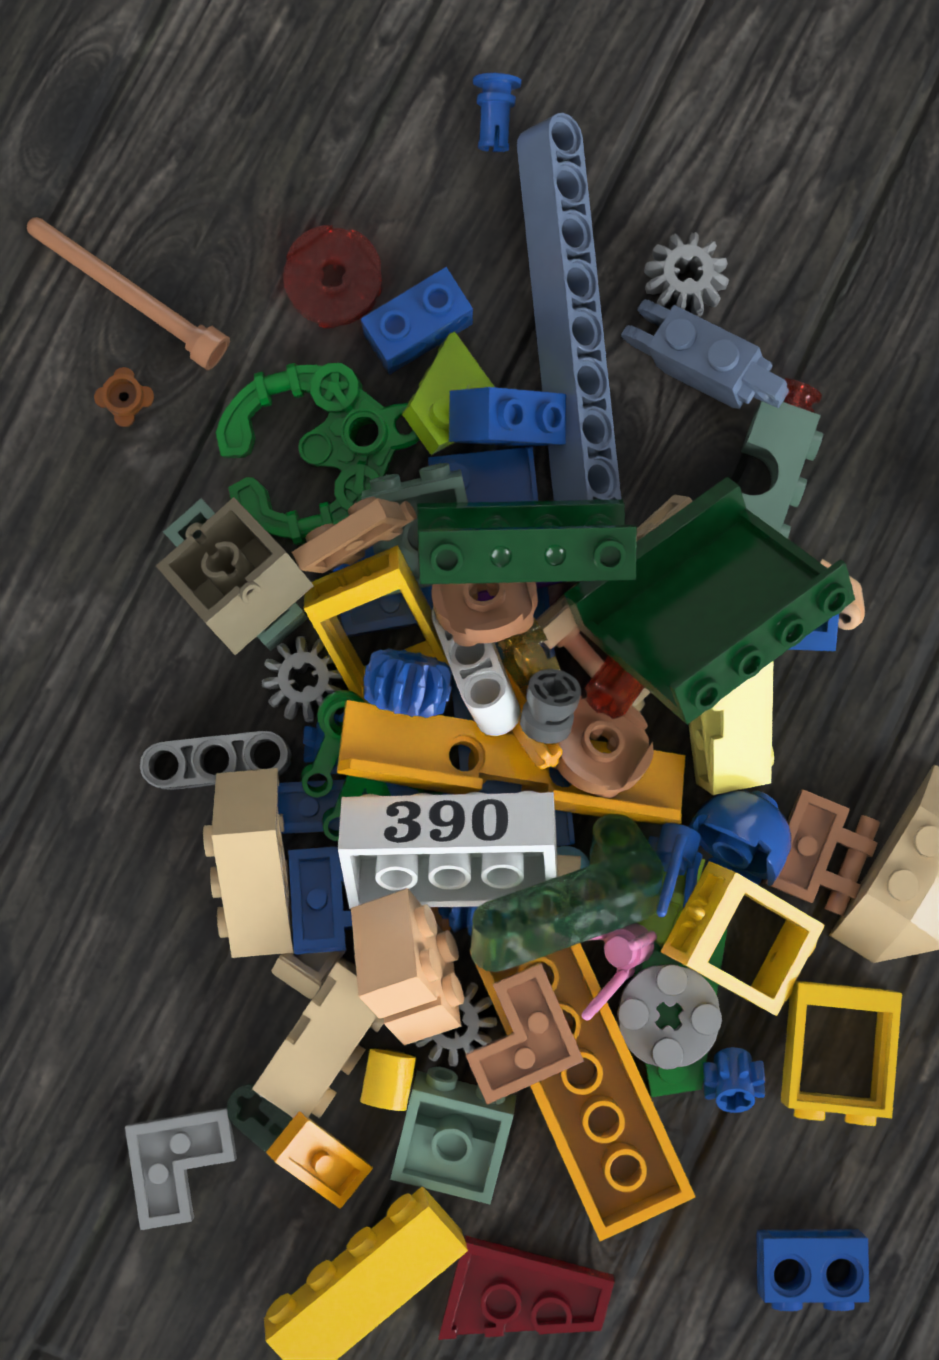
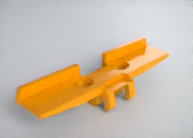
[337,700,686,825]

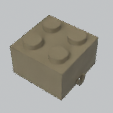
[156,497,314,655]

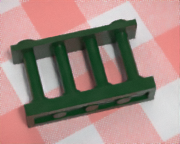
[417,499,637,584]

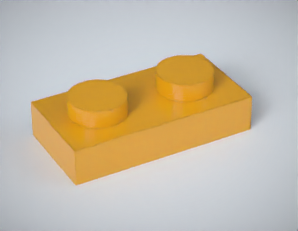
[266,1111,373,1209]

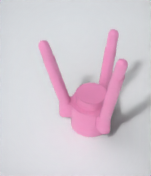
[554,923,657,1020]

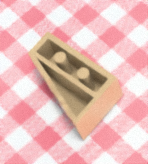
[203,768,294,958]
[252,957,384,1118]

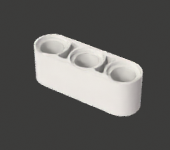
[431,606,521,736]

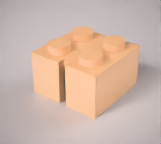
[351,888,464,1045]

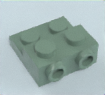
[361,463,468,596]
[390,1067,517,1204]

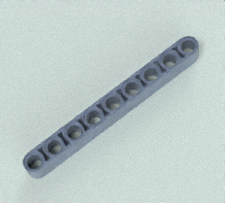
[517,113,621,501]

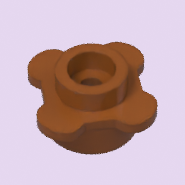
[94,367,154,427]

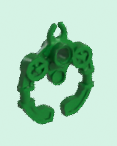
[215,363,420,545]

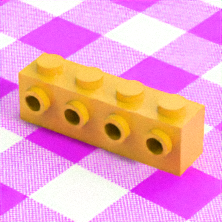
[264,1186,468,1360]

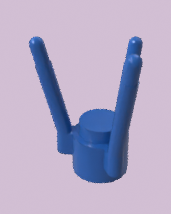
[601,823,703,930]

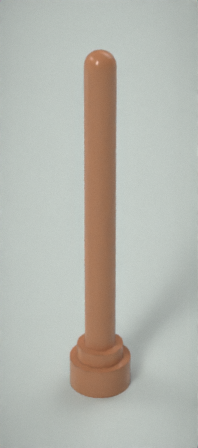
[27,217,230,370]

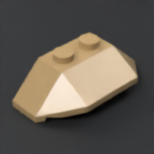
[829,765,939,963]

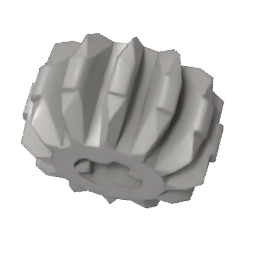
[644,232,729,317]
[262,636,344,723]
[415,982,497,1066]

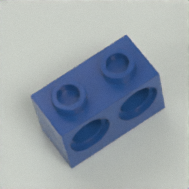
[361,267,473,375]
[449,387,566,447]
[757,1229,869,1311]

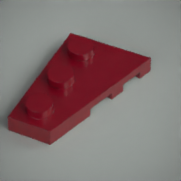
[438,1235,615,1340]

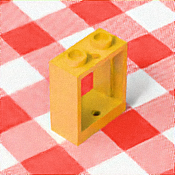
[304,545,450,703]
[661,861,825,1016]
[781,981,902,1126]

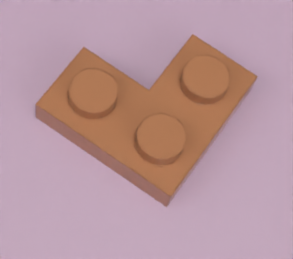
[466,962,584,1105]

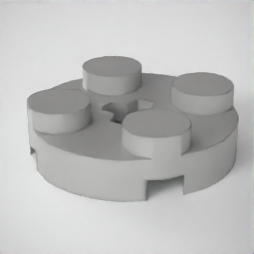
[617,964,722,1070]

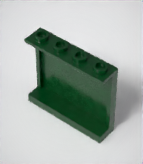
[564,477,856,725]

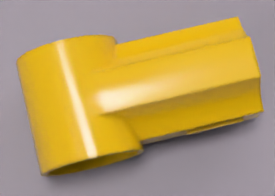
[360,1049,416,1111]

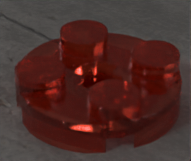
[283,225,382,329]

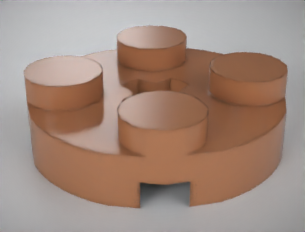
[432,582,538,647]
[553,694,654,799]

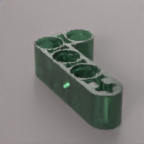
[471,814,664,972]

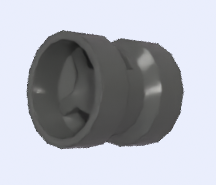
[520,669,581,744]

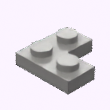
[125,1107,237,1230]

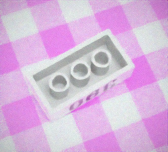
[338,791,558,909]

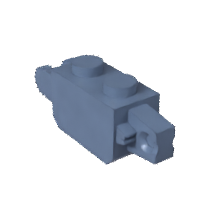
[621,299,789,409]

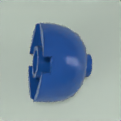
[688,790,792,886]

